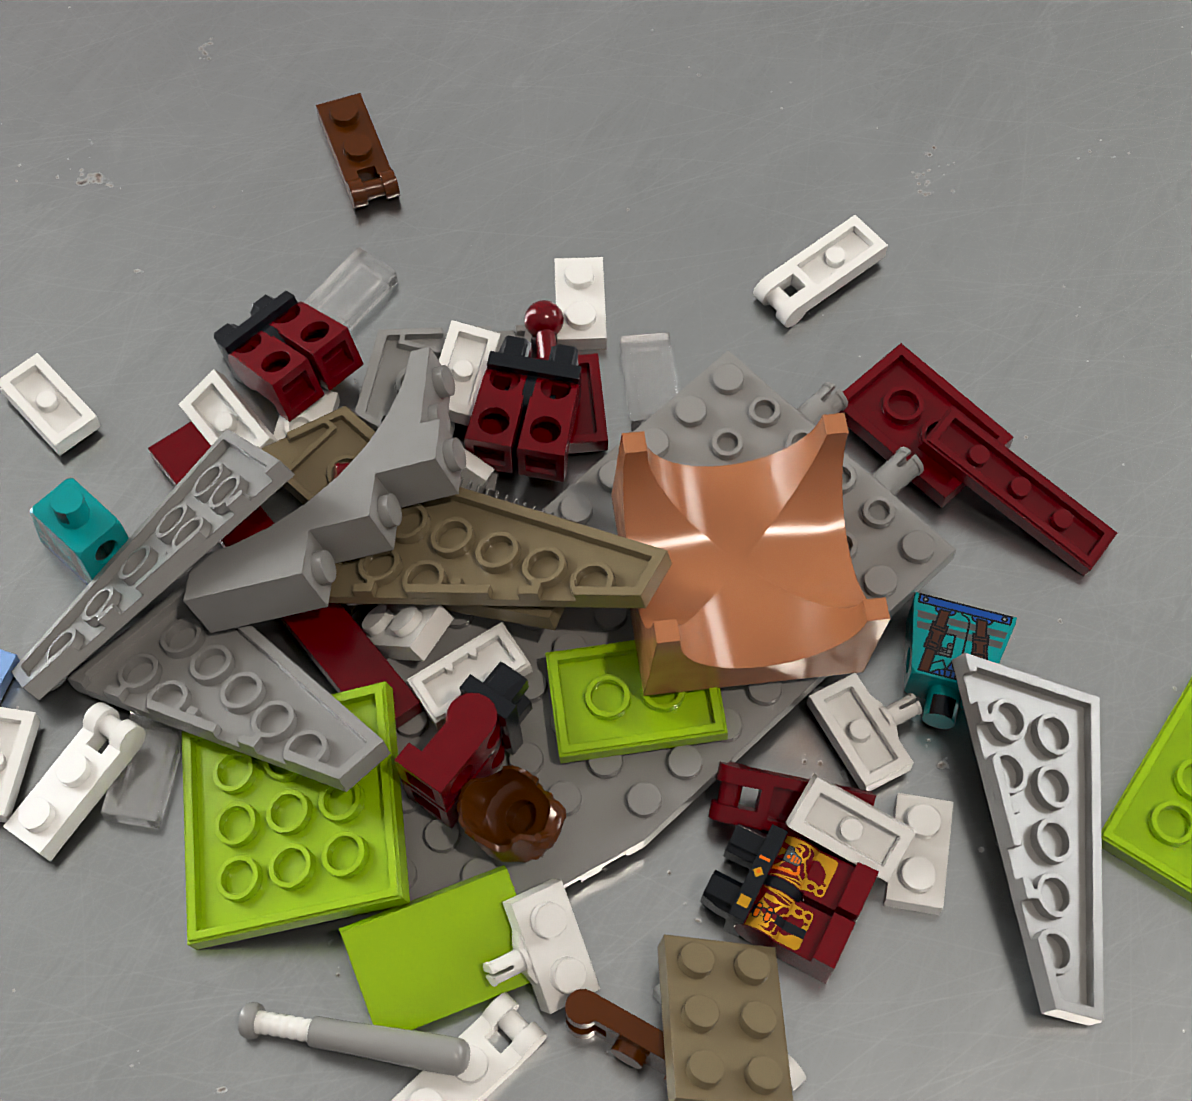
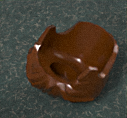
[457,765,566,863]

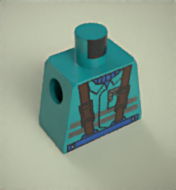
[30,478,129,585]
[903,592,1017,729]

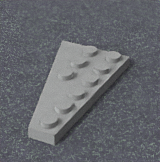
[11,429,295,700]

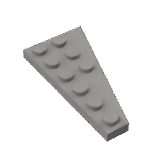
[67,581,391,792]
[952,653,1104,1026]

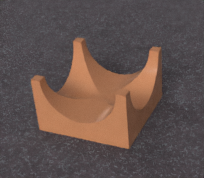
[611,413,890,696]

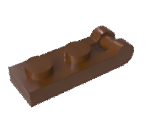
[316,93,400,209]
[565,989,667,1085]

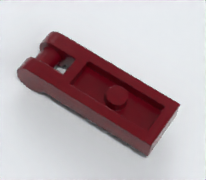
[708,761,876,840]

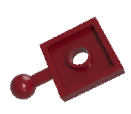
[516,300,608,458]

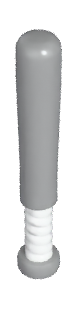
[238,1002,470,1076]

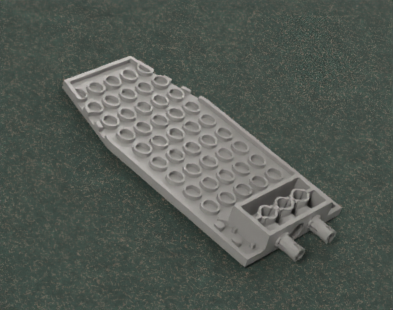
[387,350,956,909]

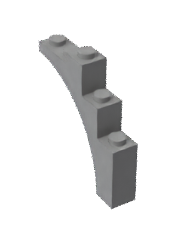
[183,346,466,633]

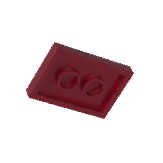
[839,343,1014,508]

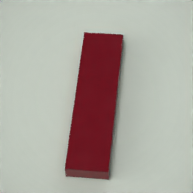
[918,405,1117,576]

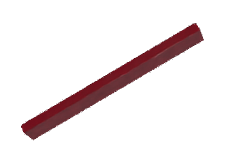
[148,422,423,729]

